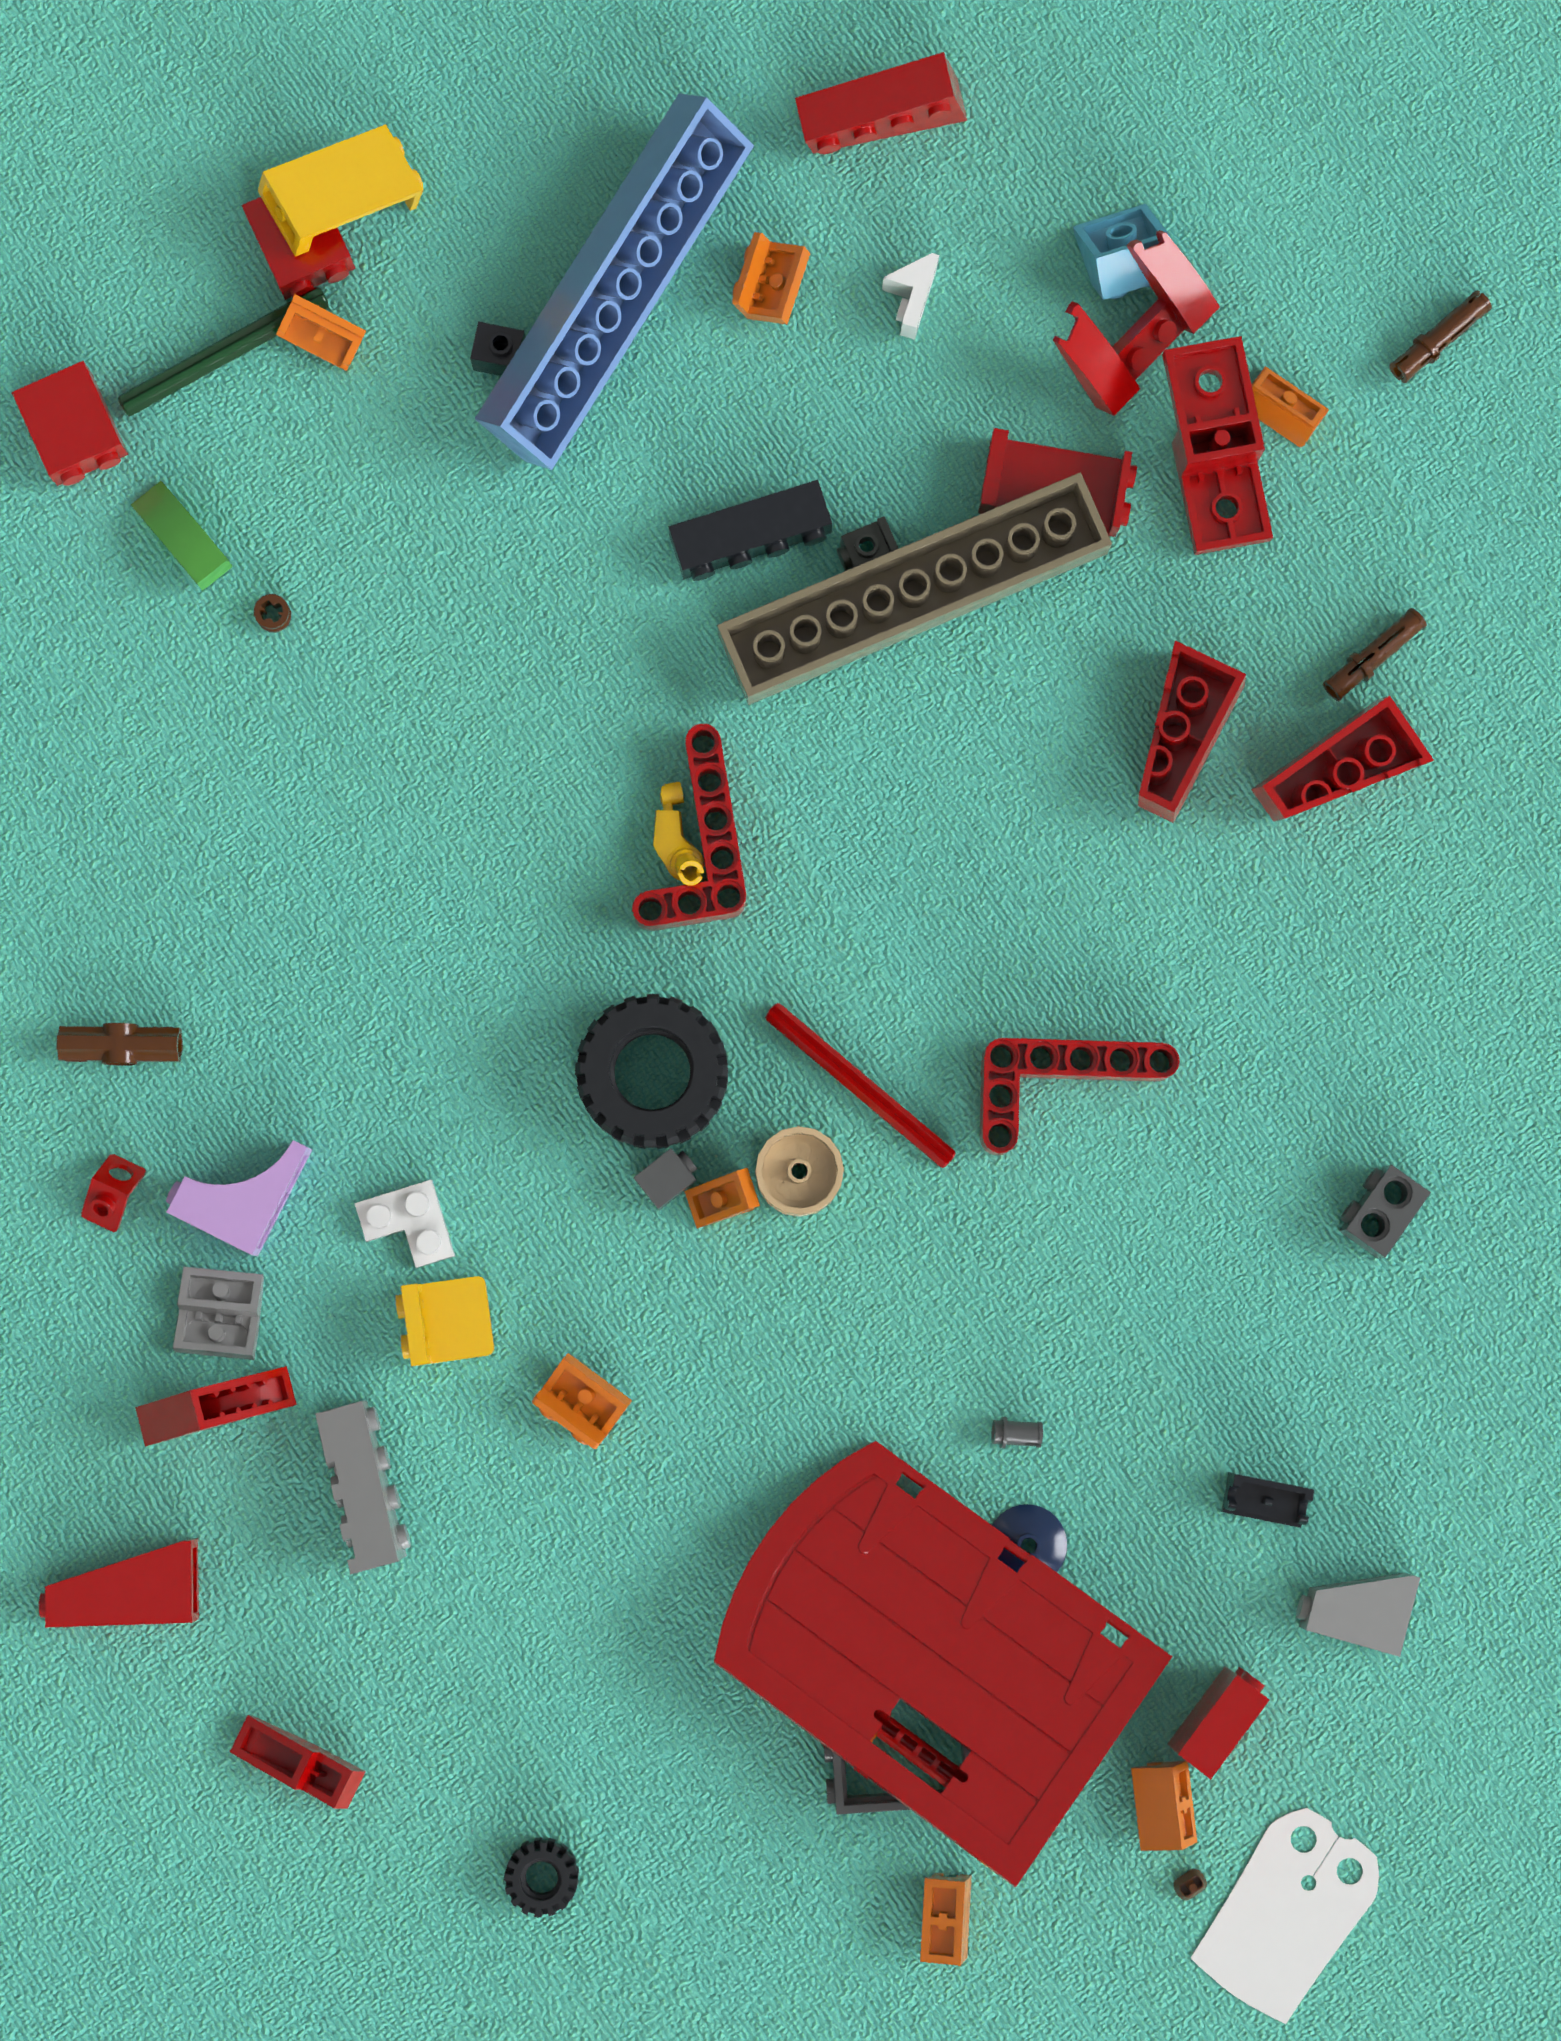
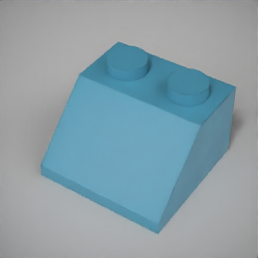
[1073,204,1170,300]

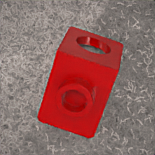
[81,1154,146,1232]

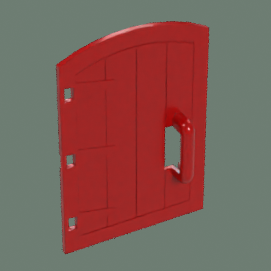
[714,1441,1173,1887]

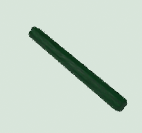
[118,287,329,416]

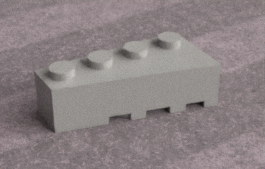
[315,1400,411,1575]

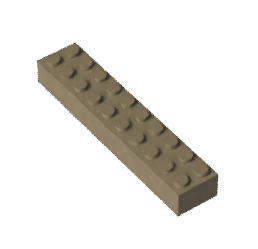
[717,472,1112,705]

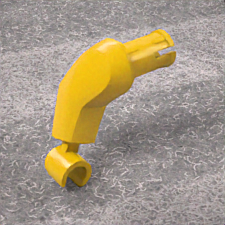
[653,782,704,886]

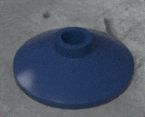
[992,1504,1067,1572]

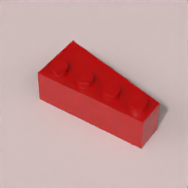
[795,52,967,154]
[1138,640,1246,823]

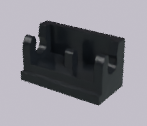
[1221,1472,1314,1528]

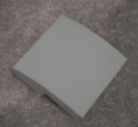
[173,1267,264,1360]

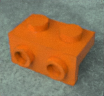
[732,232,810,325]
[532,1353,632,1449]

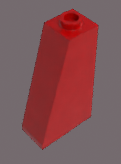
[39,1538,199,1628]

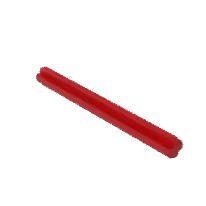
[765,1003,956,1168]

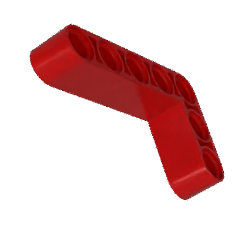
[632,723,746,931]
[980,1038,1180,1155]

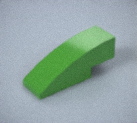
[131,481,233,591]

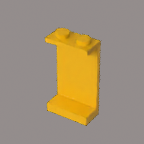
[258,124,423,257]

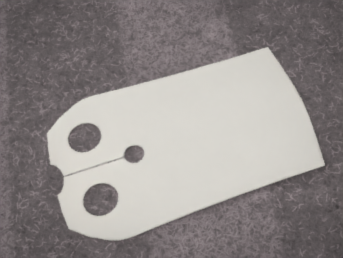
[1191,1808,1379,2024]

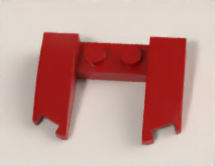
[1053,230,1220,416]

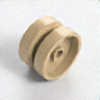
[755,1126,844,1217]

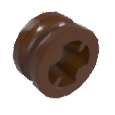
[254,594,291,633]

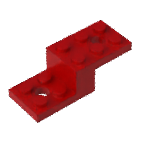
[1162,336,1273,555]

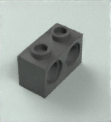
[1339,1165,1431,1259]

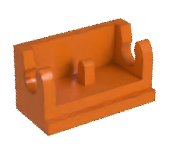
[276,294,366,371]
[1131,1760,1197,1851]
[920,1873,972,1966]

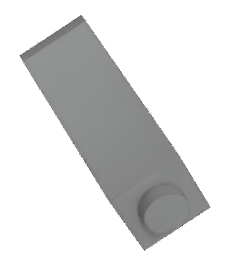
[1296,1573,1420,1657]

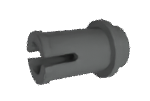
[991,1417,1043,1449]

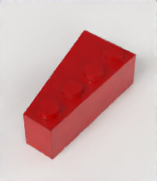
[1251,695,1434,821]

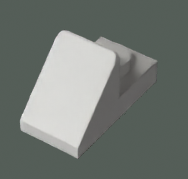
[882,253,939,340]

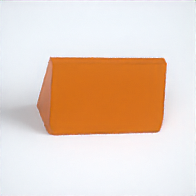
[1252,366,1329,447]

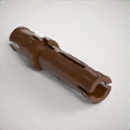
[1389,290,1492,383]
[1323,608,1427,702]

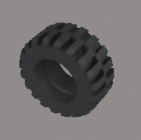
[575,994,728,1149]

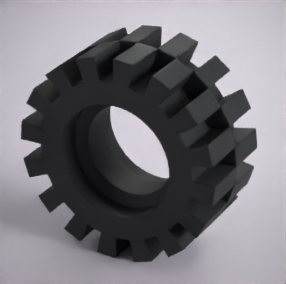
[504,1837,579,1917]

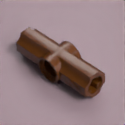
[57,1023,183,1066]

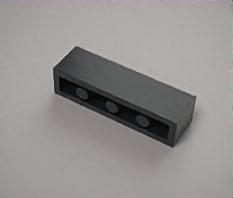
[668,480,832,581]

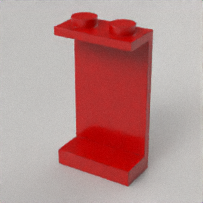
[978,428,1137,537]

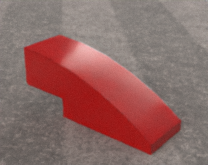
[230,1715,366,1809]

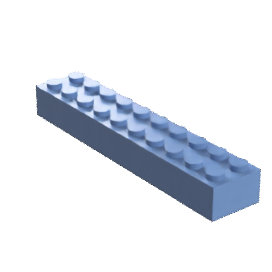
[475,93,754,470]

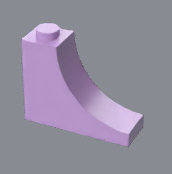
[166,1140,313,1256]

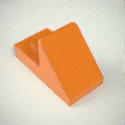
[684,1168,760,1229]

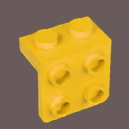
[395,1276,494,1366]

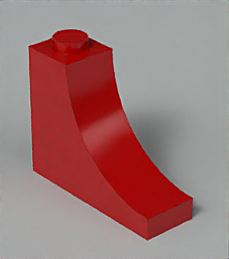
[135,1366,297,1447]

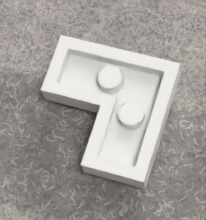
[355,1180,455,1268]

